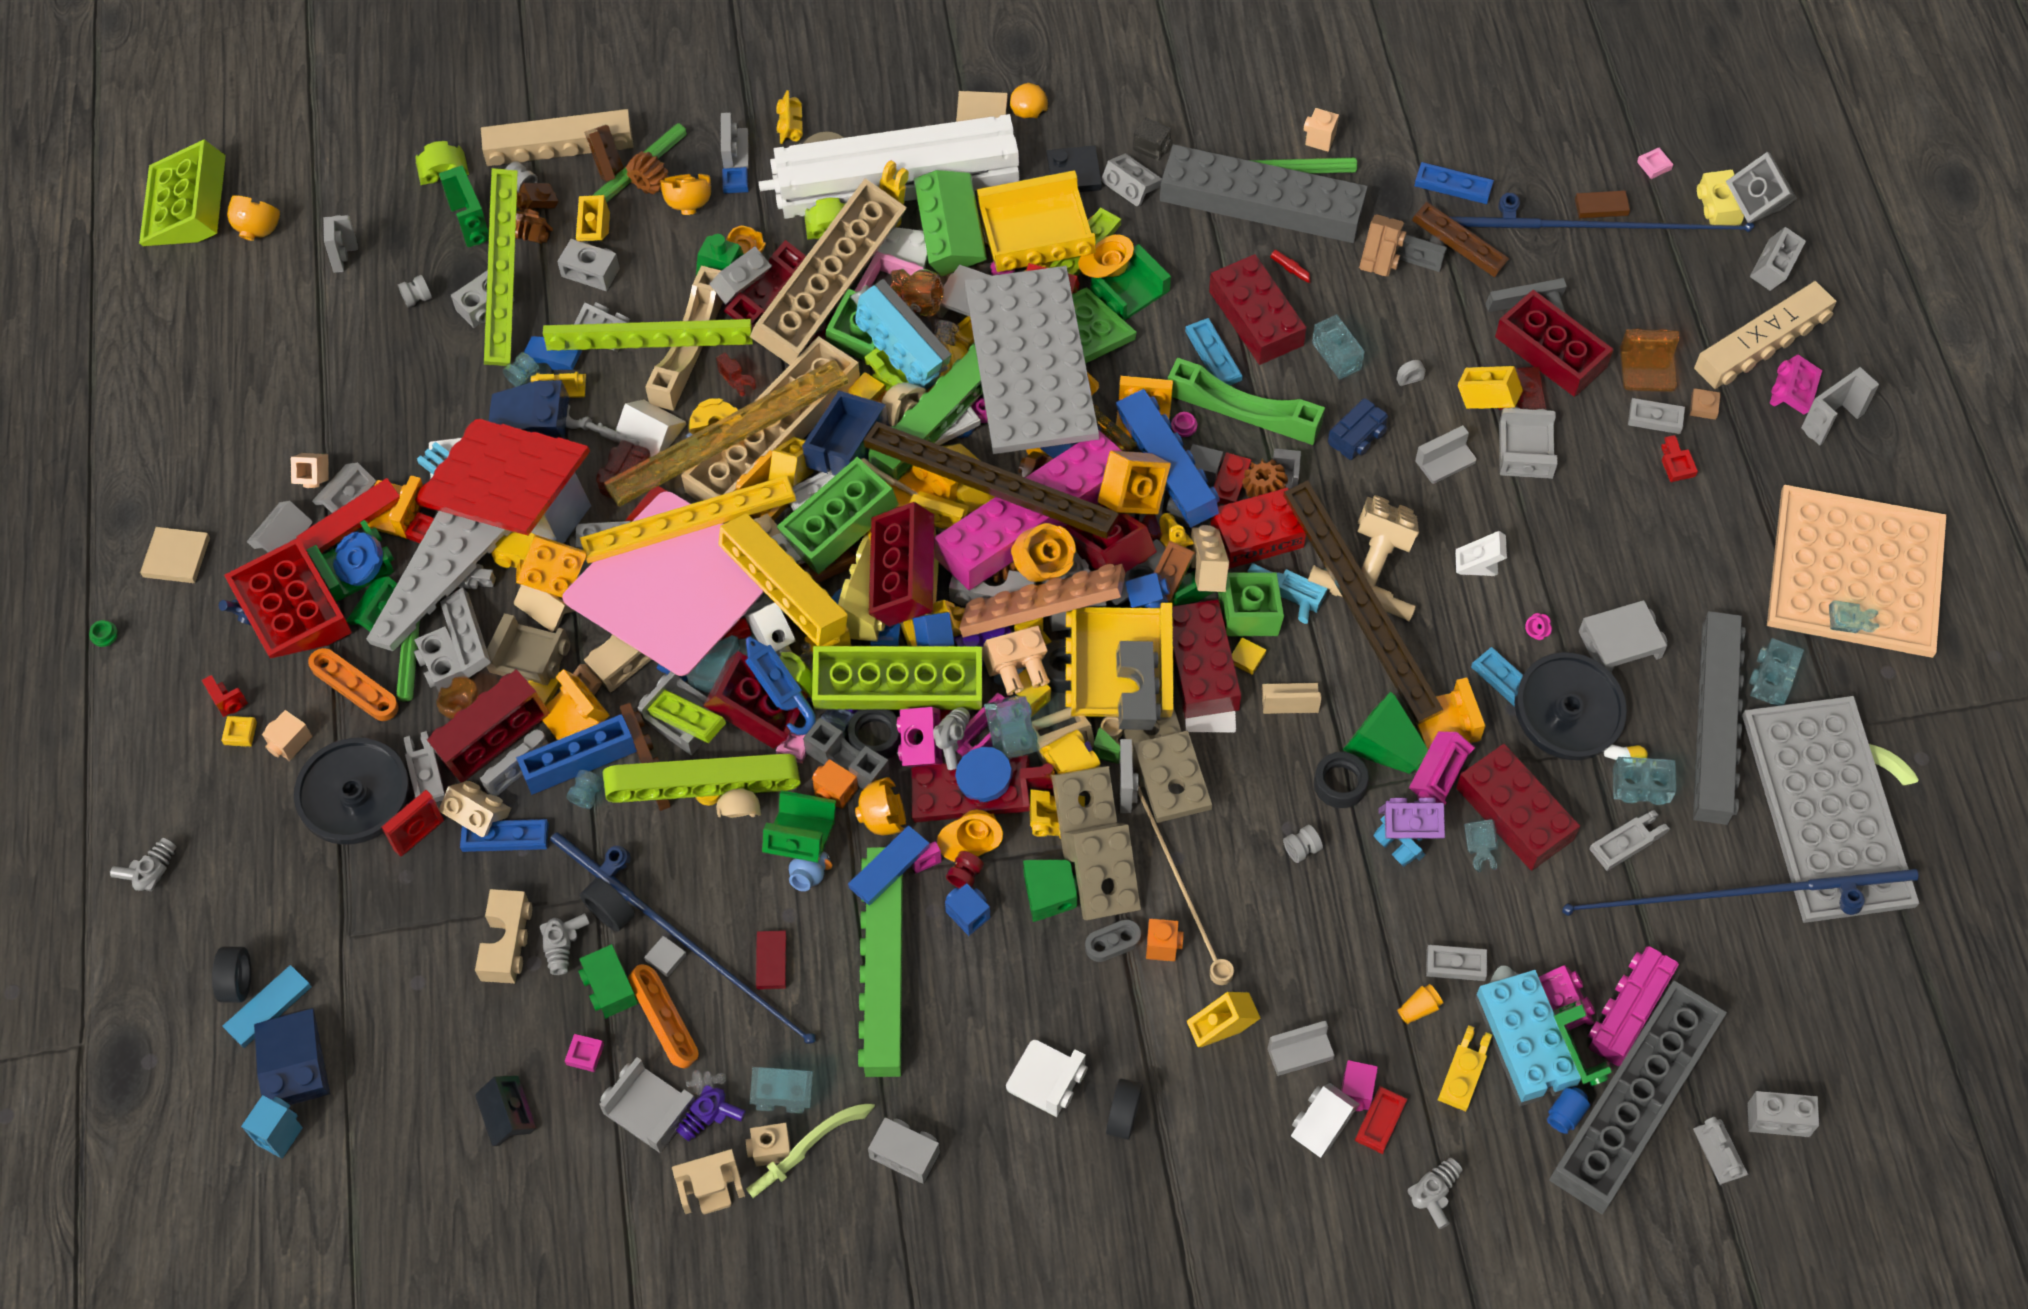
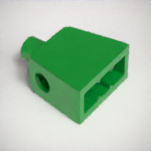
[696,234,744,276]
[1023,860,1079,922]

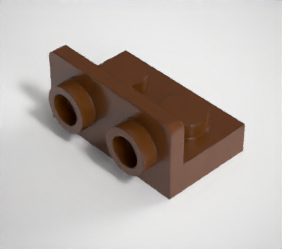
[584,124,624,182]

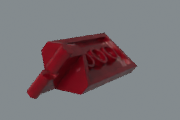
[912,755,1055,823]

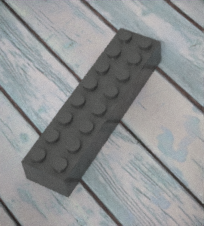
[1160,144,1367,243]
[1549,981,1727,1215]

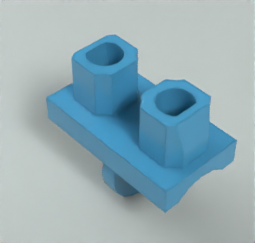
[1373,815,1425,867]

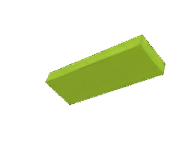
[647,689,726,743]

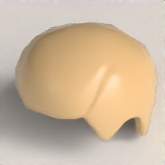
[716,788,761,818]

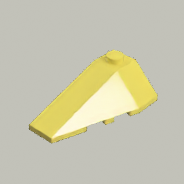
[838,534,885,642]

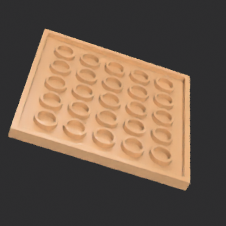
[1767,485,1946,658]

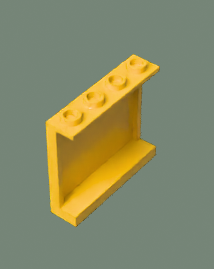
[977,170,1096,272]
[1066,603,1173,718]

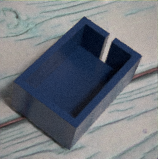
[802,391,889,476]

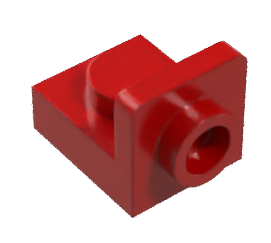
[202,675,248,717]

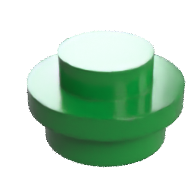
[89,620,118,647]

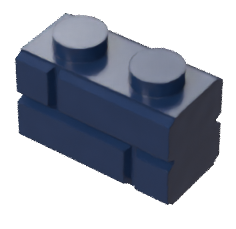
[1328,398,1388,460]

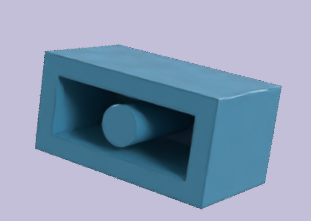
[241,1095,303,1159]

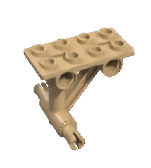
[1308,495,1419,621]

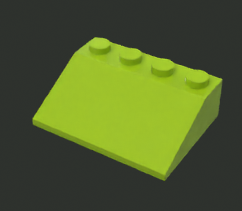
[139,139,226,246]

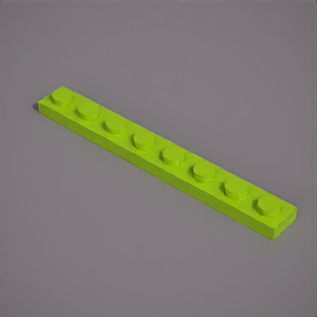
[484,168,518,366]
[543,319,753,351]

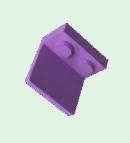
[1379,798,1445,839]

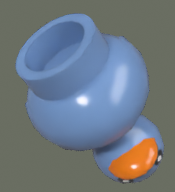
[788,851,832,891]

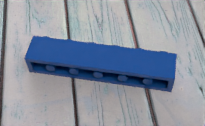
[1116,389,1220,528]

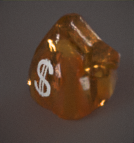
[890,269,944,317]

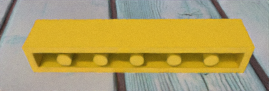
[718,513,848,646]

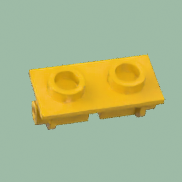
[776,90,803,144]
[531,372,586,398]
[1155,513,1194,548]

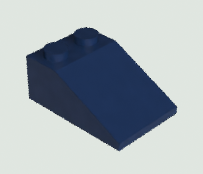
[489,380,569,439]
[254,1008,330,1105]

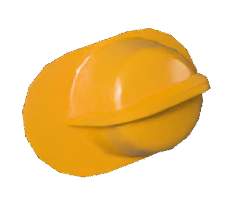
[1078,235,1134,278]
[937,809,1003,862]

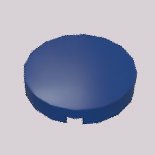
[333,532,383,586]
[955,747,1013,802]

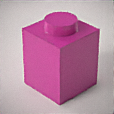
[1341,1060,1377,1111]

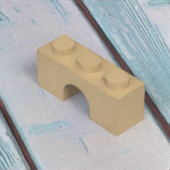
[1189,525,1229,592]
[475,889,532,984]

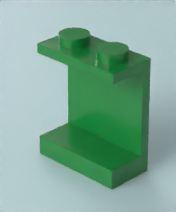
[1090,244,1171,321]
[307,520,394,602]
[762,790,836,863]
[1553,999,1612,1086]

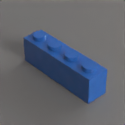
[516,714,637,795]

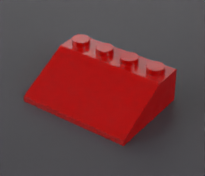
[224,538,352,659]

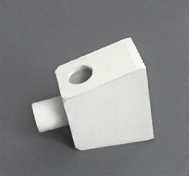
[745,602,795,657]

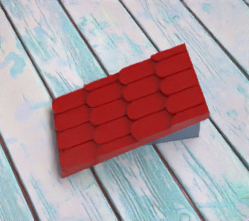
[415,419,591,544]

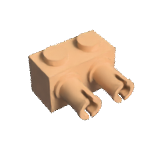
[982,626,1050,695]

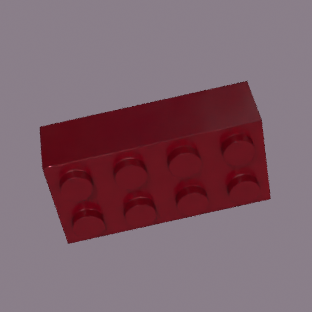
[1209,254,1306,365]
[1495,290,1613,397]
[869,502,935,626]
[1172,600,1241,719]
[426,669,550,783]
[1456,744,1580,871]

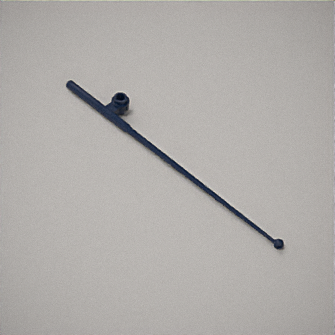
[1449,193,1755,232]
[551,832,816,1044]
[1562,869,1918,916]

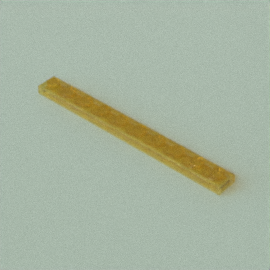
[604,359,848,507]

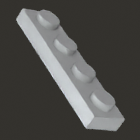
[440,587,491,678]

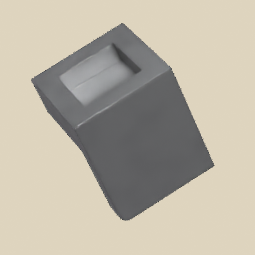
[1273,449,1301,490]

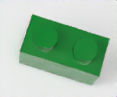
[578,944,638,1019]

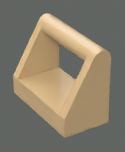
[1025,707,1095,765]

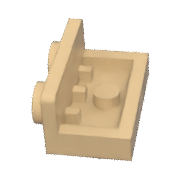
[439,781,511,837]

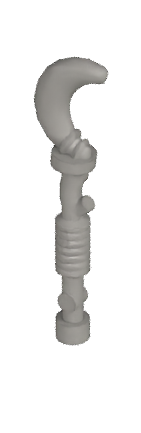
[566,405,639,450]

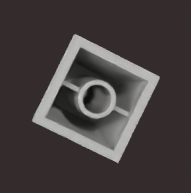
[1726,152,1797,223]

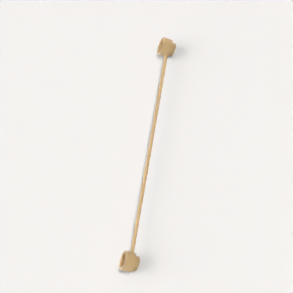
[1101,717,1234,985]

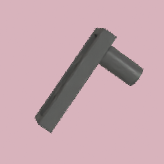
[1396,235,1447,272]
[1485,278,1567,313]

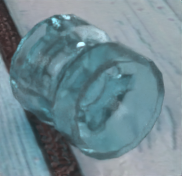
[503,352,540,387]
[566,770,604,809]

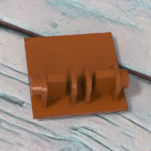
[515,209,553,244]

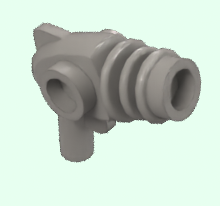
[933,707,970,770]
[110,838,177,891]
[540,913,589,975]
[1408,1158,1463,1229]

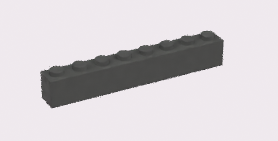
[1693,611,1745,825]

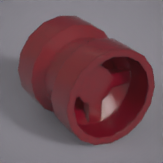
[946,851,984,889]

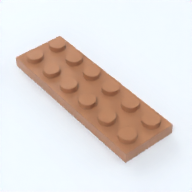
[959,564,1125,637]

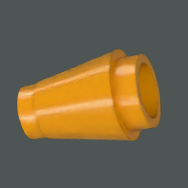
[1397,984,1443,1024]

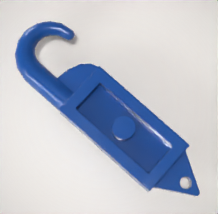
[745,637,816,735]

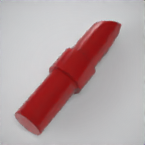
[1270,249,1311,283]

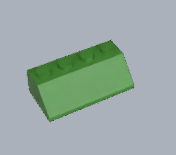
[914,170,987,277]
[776,457,899,574]

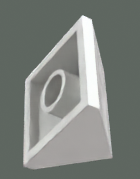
[616,400,687,462]

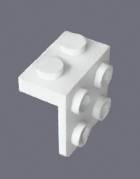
[1006,1040,1088,1117]

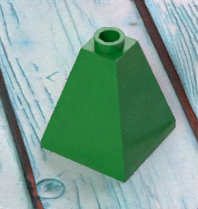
[1343,692,1428,774]

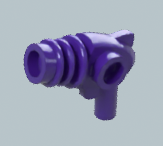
[676,1085,746,1142]

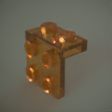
[1620,329,1679,392]

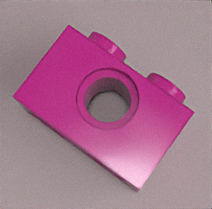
[897,707,943,767]

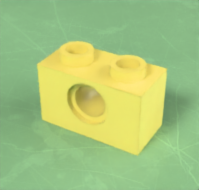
[1697,170,1744,225]

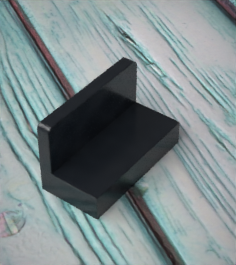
[475,1076,536,1146]

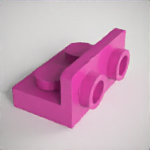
[1770,355,1822,415]
[1539,965,1595,1030]

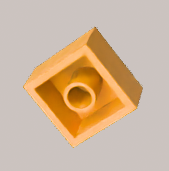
[1098,451,1171,514]

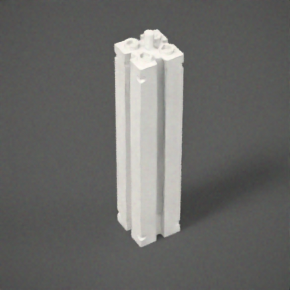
[759,114,1019,219]

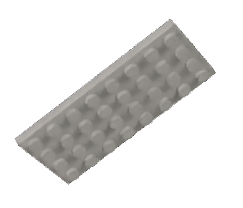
[964,266,1099,454]
[1742,696,1919,923]

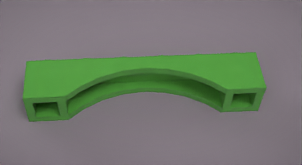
[1168,358,1325,445]

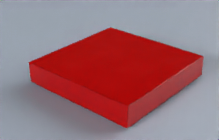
[382,790,444,857]

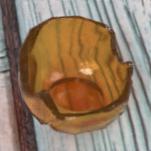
[436,677,479,719]

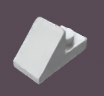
[1456,531,1507,576]

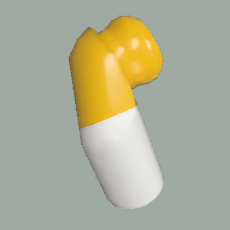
[1604,744,1648,765]

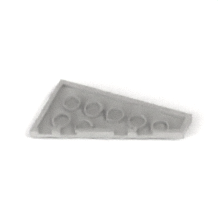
[366,511,512,651]

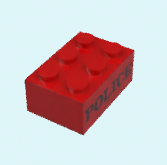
[1210,488,1306,569]

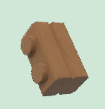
[1359,215,1407,276]

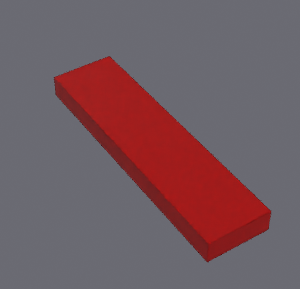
[296,478,400,555]

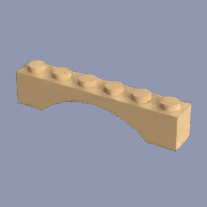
[645,266,723,411]

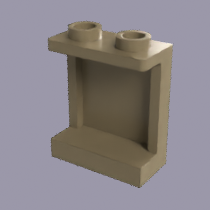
[486,613,570,686]

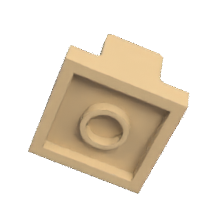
[672,1149,745,1214]

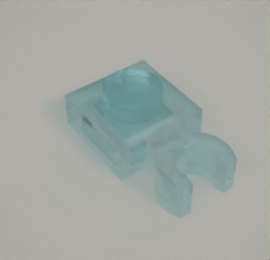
[1829,600,1879,633]
[1464,819,1498,872]

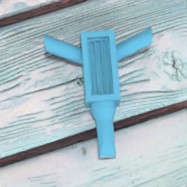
[1248,563,1327,624]

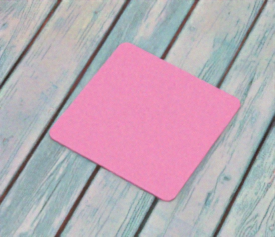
[563,492,764,676]

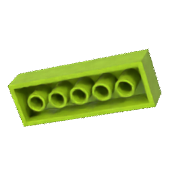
[812,646,982,710]

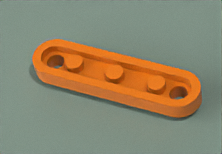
[308,648,399,721]
[628,964,699,1068]

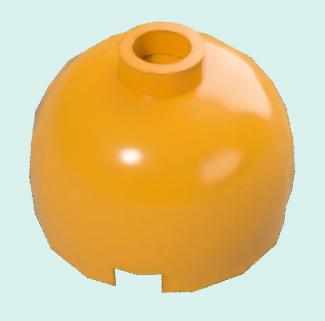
[660,174,711,215]
[227,196,280,241]
[855,777,906,835]

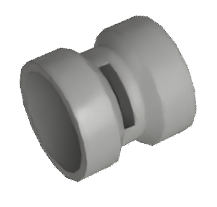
[505,161,538,193]
[398,275,432,308]
[1283,825,1323,863]

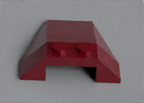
[724,240,839,349]

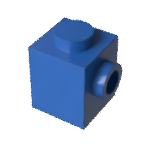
[1125,573,1170,608]
[913,612,954,646]
[945,883,990,936]

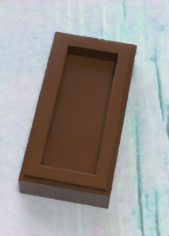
[1575,191,1630,219]

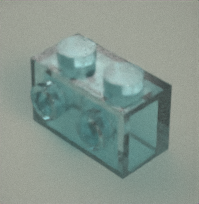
[984,696,1038,759]
[750,1067,814,1113]

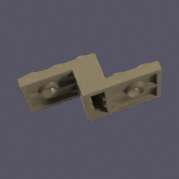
[1123,707,1212,823]
[1052,766,1141,920]

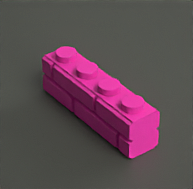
[1588,946,1679,1066]

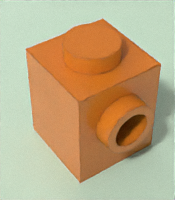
[812,759,858,809]
[1146,919,1183,961]

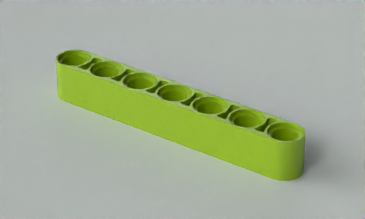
[602,754,800,803]

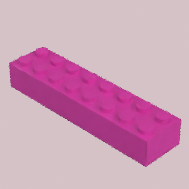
[934,430,1122,591]

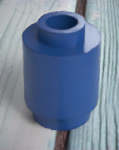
[1547,1087,1590,1134]

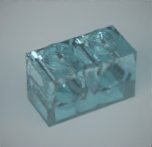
[1312,314,1365,380]
[1748,638,1804,706]
[1613,756,1676,805]

